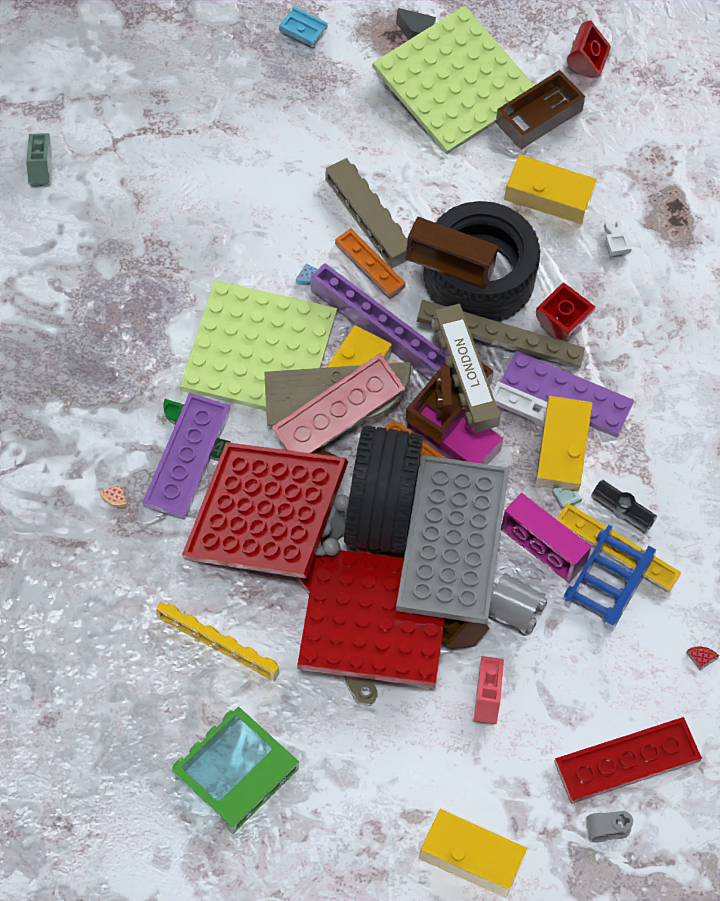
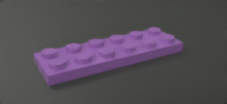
[501,351,634,438]
[142,392,230,519]

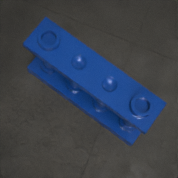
[563,524,656,632]

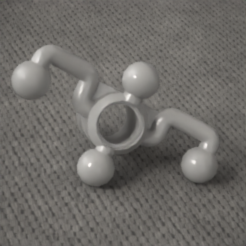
[315,494,349,556]

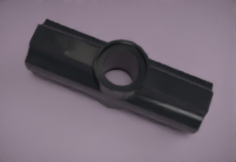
[591,479,657,532]

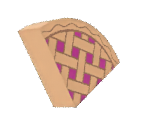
[100,485,128,508]

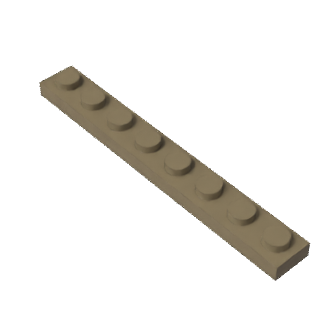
[416,300,585,369]

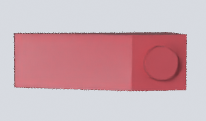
[474,656,504,724]

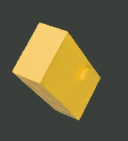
[504,154,597,225]
[326,325,392,368]
[535,396,592,493]
[419,809,527,898]

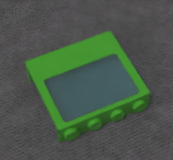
[172,706,299,834]

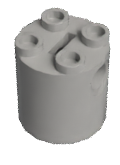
[489,573,548,634]

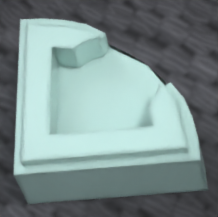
[552,487,582,510]

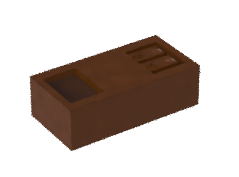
[496,70,585,150]
[405,216,498,289]
[405,362,494,444]

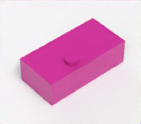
[407,406,503,464]
[501,492,591,584]

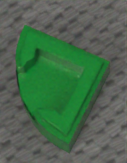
[163,399,184,425]

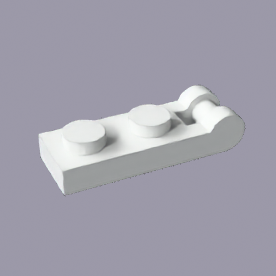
[492,381,547,426]

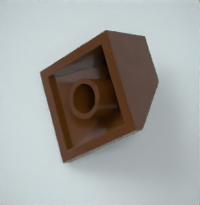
[441,618,490,648]

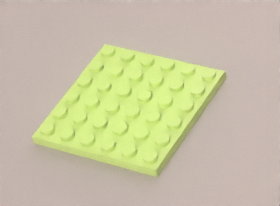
[372,6,535,155]
[180,280,337,411]

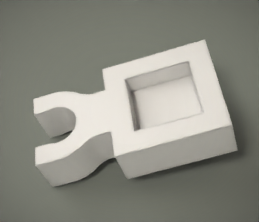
[604,220,632,256]

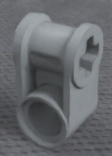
[586,811,633,843]

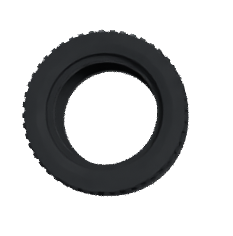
[423,201,541,322]
[344,425,423,554]

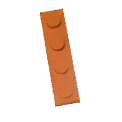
[335,228,406,298]

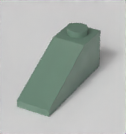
[26,133,50,185]

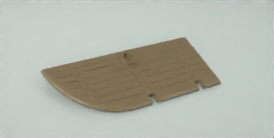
[264,362,411,427]

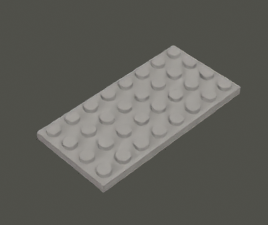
[396,455,509,624]

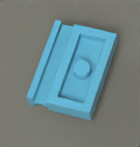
[279,7,328,47]

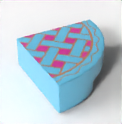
[296,263,318,285]

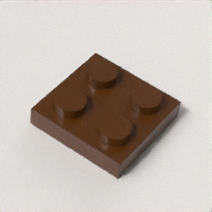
[435,365,452,425]

